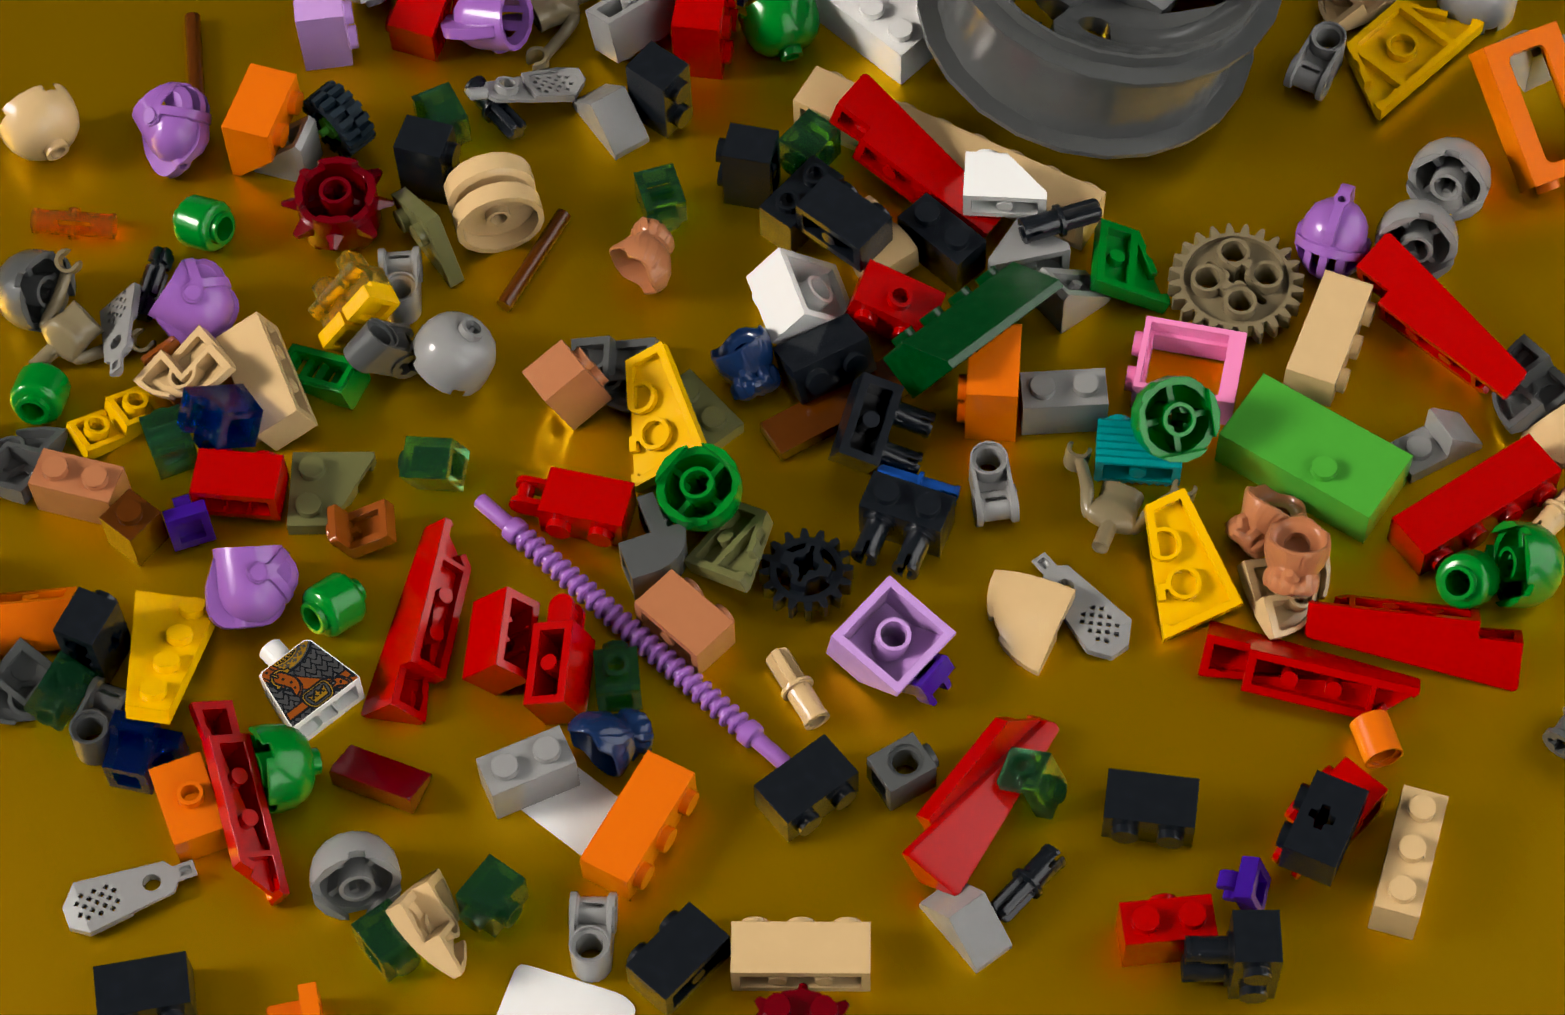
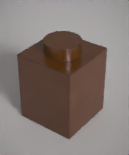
[99,488,169,567]

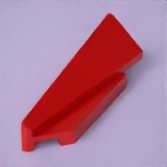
[829,74,1002,237]
[1356,233,1527,400]
[361,517,472,725]
[1305,594,1524,691]
[1198,621,1420,718]
[188,700,290,906]
[902,715,1059,896]

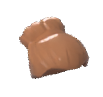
[609,216,675,295]
[1224,484,1307,559]
[1262,516,1331,598]

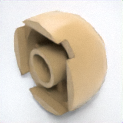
[0,83,80,161]

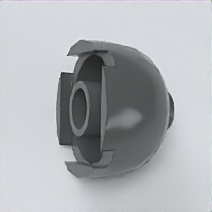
[0,249,77,332]

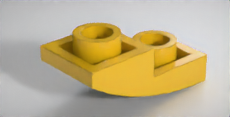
[66,385,164,459]

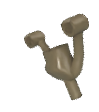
[526,0,590,71]
[28,248,157,365]
[1063,441,1198,554]

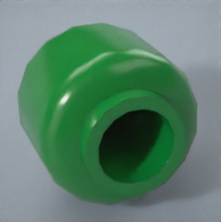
[172,195,236,252]
[9,362,71,425]
[1435,549,1501,609]
[300,572,367,637]

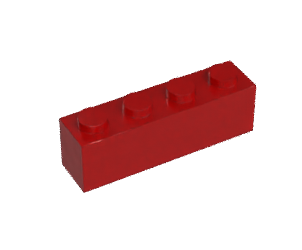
[1387,434,1562,576]

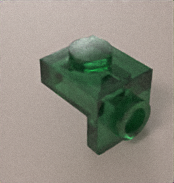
[24,651,98,731]
[997,747,1067,819]

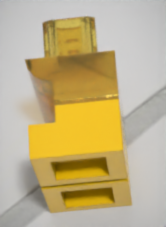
[307,250,401,353]

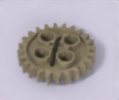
[1167,223,1304,345]

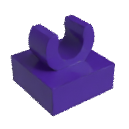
[162,493,216,552]
[902,653,955,706]
[1216,856,1271,910]

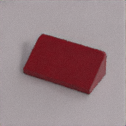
[329,745,432,814]

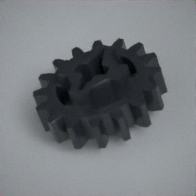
[759,528,854,621]

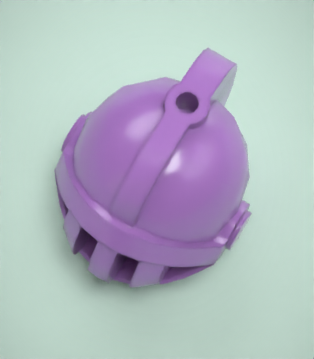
[440,0,534,54]
[132,82,212,178]
[1294,183,1372,279]
[148,257,239,344]
[205,545,299,630]

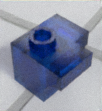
[177,384,263,450]
[102,709,190,795]

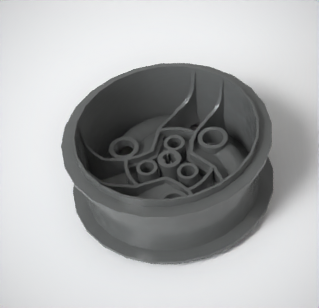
[917,0,1282,160]

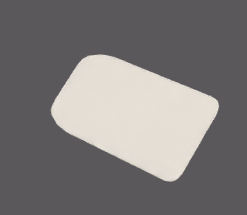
[521,767,618,856]
[497,964,636,1015]

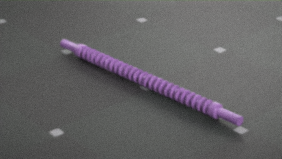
[474,493,791,768]

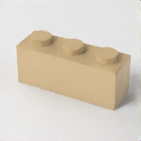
[1283,269,1377,407]
[216,311,318,451]
[1367,785,1449,940]
[730,916,871,992]

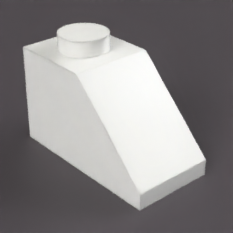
[963,149,1047,218]

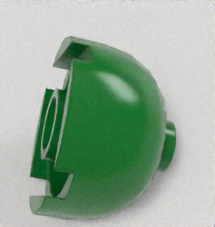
[738,0,820,62]
[1130,375,1221,462]
[655,443,743,532]
[1484,520,1565,608]
[248,724,322,815]

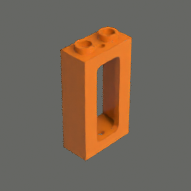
[1469,21,1565,195]

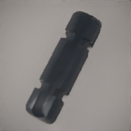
[136,246,174,322]

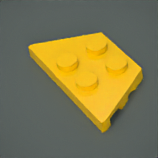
[1344,0,1484,121]

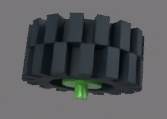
[302,80,376,158]

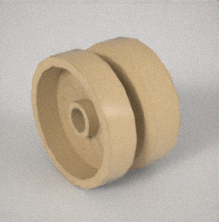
[443,152,545,253]

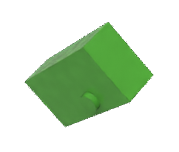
[1215,373,1413,544]

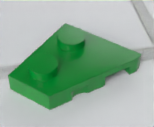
[1089,218,1170,314]

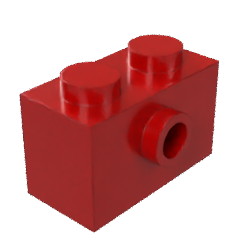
[844,259,946,340]
[189,447,289,521]
[462,586,540,696]
[1116,893,1218,967]

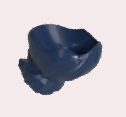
[711,325,782,402]
[567,708,654,777]

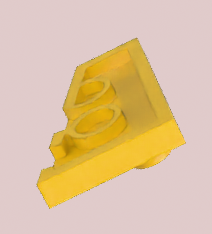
[625,341,707,493]
[1144,487,1243,643]

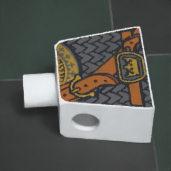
[259,639,365,741]

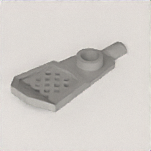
[465,67,586,103]
[100,282,141,377]
[1031,552,1132,661]
[62,859,198,937]

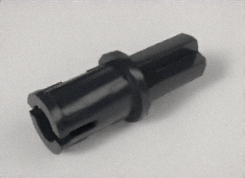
[464,76,527,140]
[1017,198,1102,244]
[990,844,1066,923]

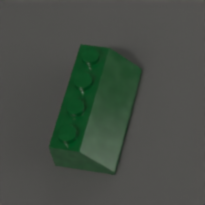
[883,262,1064,399]

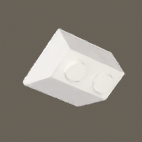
[746,247,850,345]

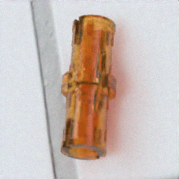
[30,207,118,240]

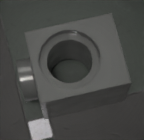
[867,732,939,812]

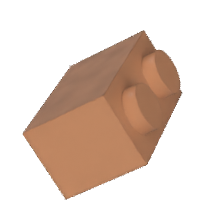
[522,339,613,430]
[28,448,132,525]
[634,569,736,674]

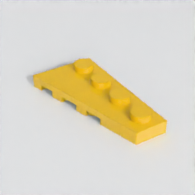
[125,590,215,725]

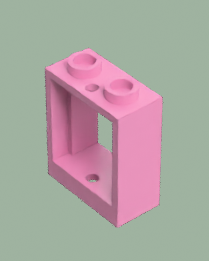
[1124,316,1247,425]

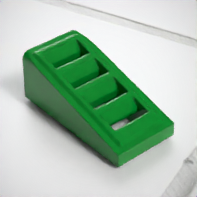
[288,343,371,410]

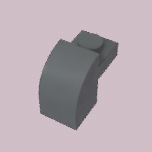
[618,492,688,600]

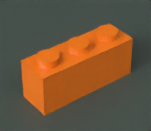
[580,750,699,901]

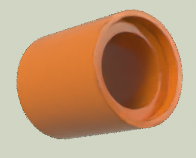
[1349,709,1404,769]

